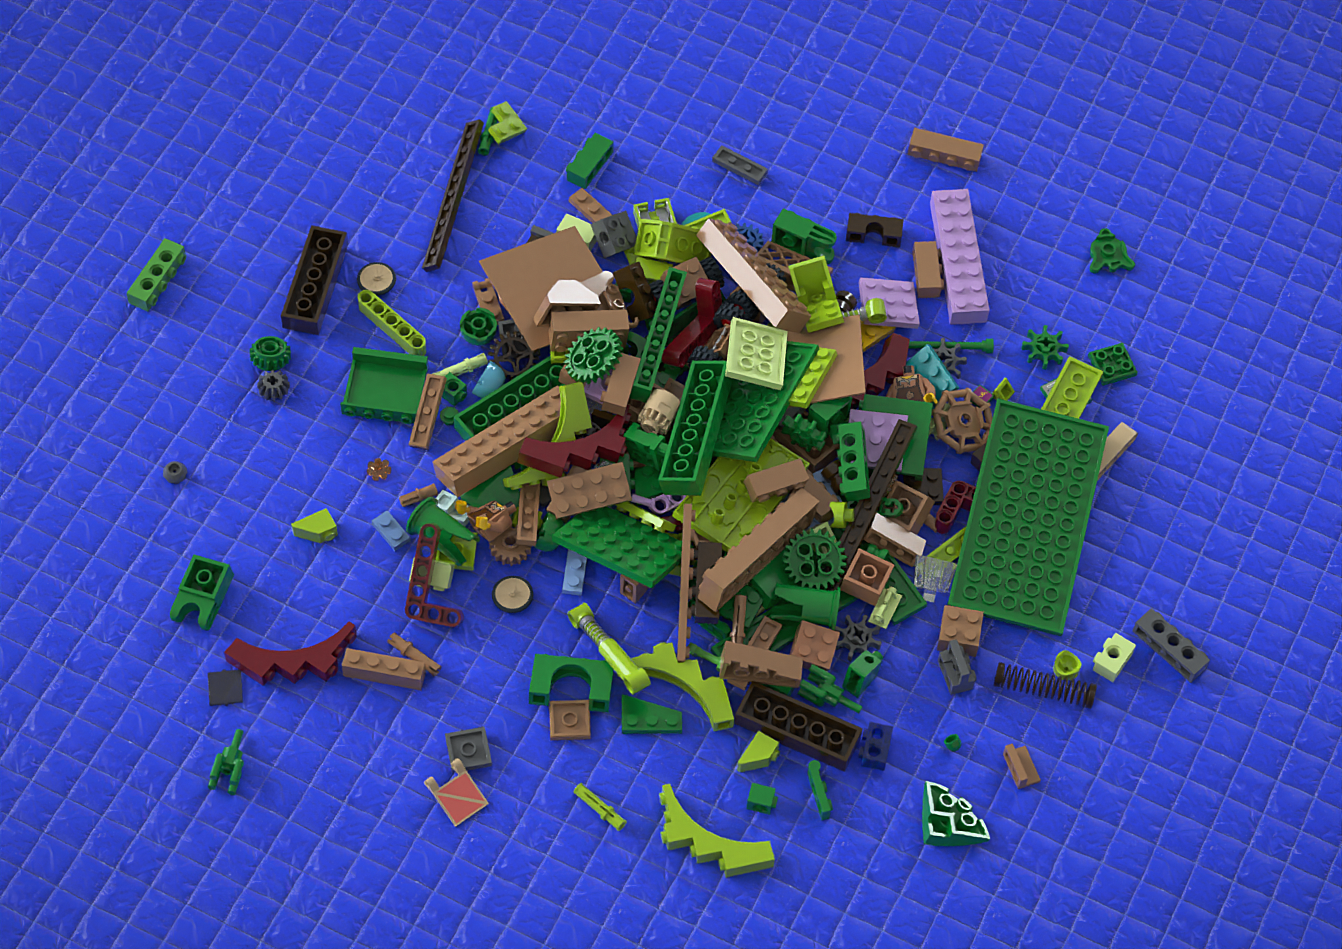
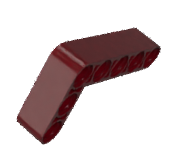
[662,278,722,368]
[934,481,976,534]
[405,523,464,627]

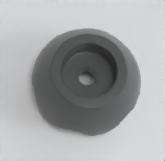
[163,461,187,484]

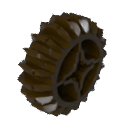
[488,330,539,381]

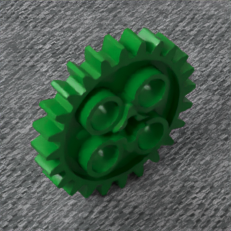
[564,327,623,385]
[783,528,847,590]

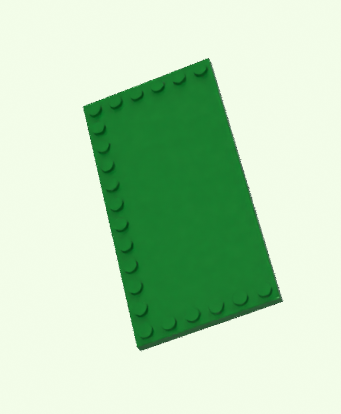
[947,399,1109,637]

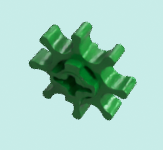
[1021,325,1069,369]
[781,414,827,452]

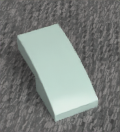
[436,490,469,526]

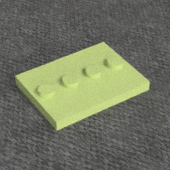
[725,317,788,390]

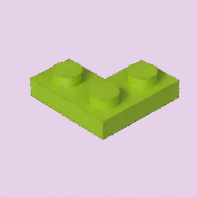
[488,101,527,144]

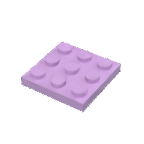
[858,278,920,329]
[848,409,908,472]

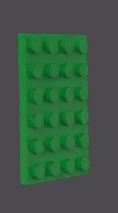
[552,507,693,588]

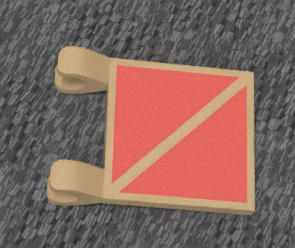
[424,759,489,827]

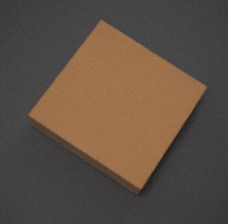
[549,700,591,740]

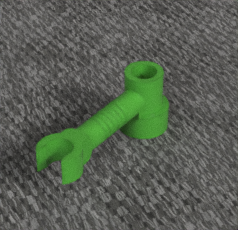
[688,642,721,672]

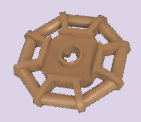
[932,388,993,454]

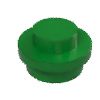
[440,407,459,425]

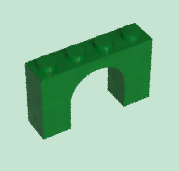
[529,654,614,712]

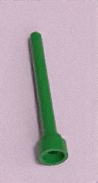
[908,338,994,353]

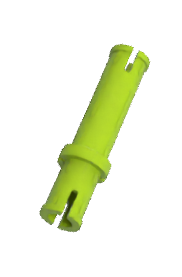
[573,783,627,831]

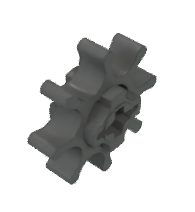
[926,338,967,379]
[835,615,881,661]

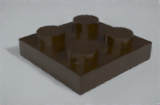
[903,468,944,505]

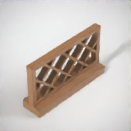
[757,241,834,292]

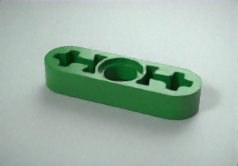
[847,498,903,518]

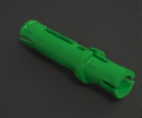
[478,107,498,155]

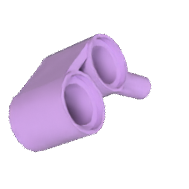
[631,494,686,516]

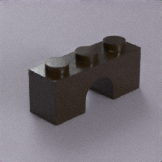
[846,213,904,247]
[612,262,657,323]

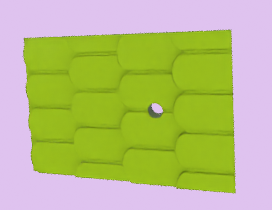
[672,438,810,552]

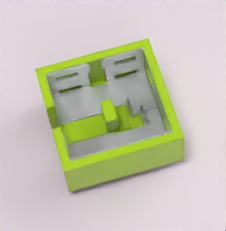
[633,198,677,228]

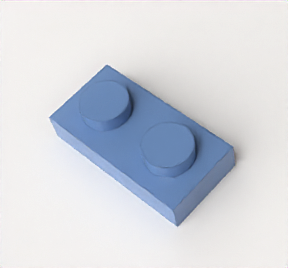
[372,511,410,551]

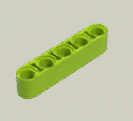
[358,290,427,356]

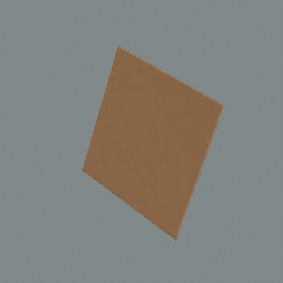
[479,226,628,351]
[782,314,866,408]

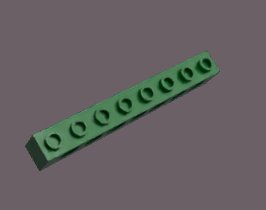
[629,267,687,403]

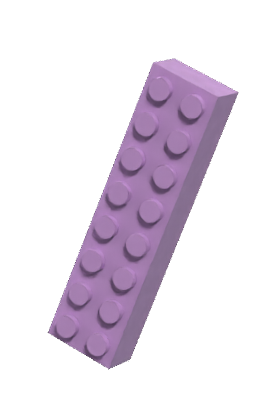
[930,189,989,325]

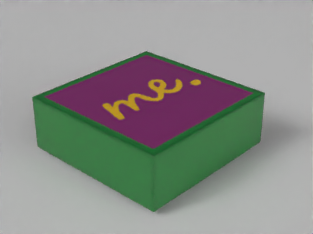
[970,385,994,408]

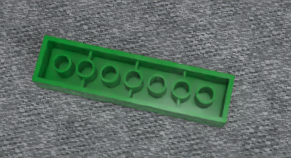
[658,361,733,496]

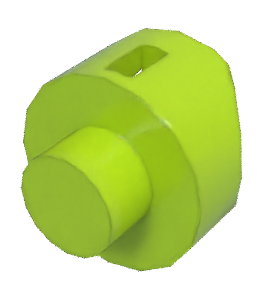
[829,501,854,528]
[1053,650,1082,681]

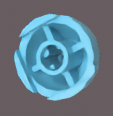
[472,361,505,398]

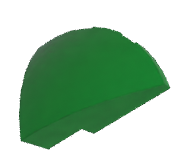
[459,466,520,519]
[922,781,990,846]

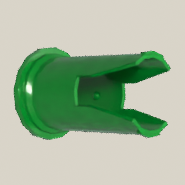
[406,496,480,566]
[771,582,841,631]

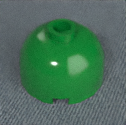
[460,308,497,346]
[533,512,565,551]

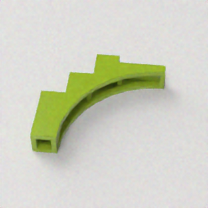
[503,382,592,490]
[617,642,734,731]
[659,784,775,877]

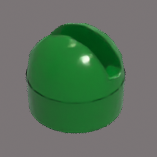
[944,734,962,751]

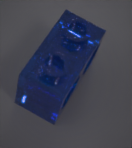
[858,722,893,771]

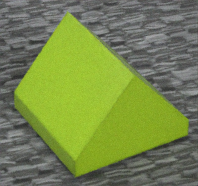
[992,378,1015,401]

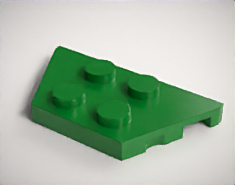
[634,466,664,506]

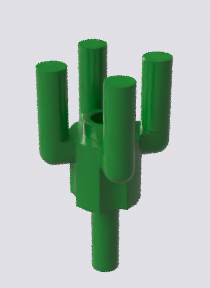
[798,664,863,714]
[208,729,244,795]

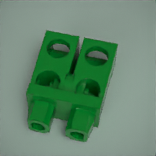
[623,422,668,472]

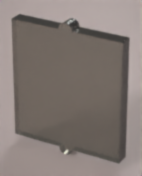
[208,669,243,706]

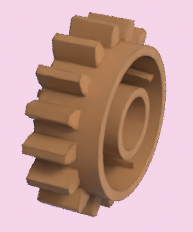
[489,526,532,566]

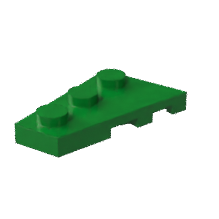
[622,694,682,734]

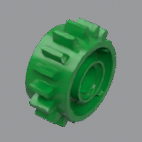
[249,336,291,371]

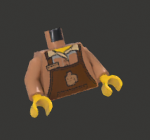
[885,365,938,404]
[455,500,517,542]

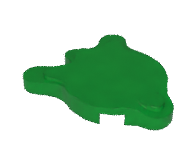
[1089,228,1135,274]

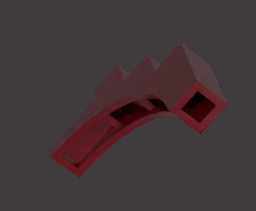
[851,333,910,410]
[517,404,632,478]
[224,621,357,686]

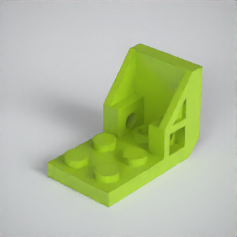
[633,219,711,263]
[788,256,844,333]

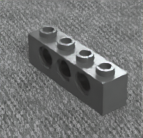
[1133,608,1210,683]

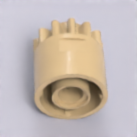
[637,389,680,435]

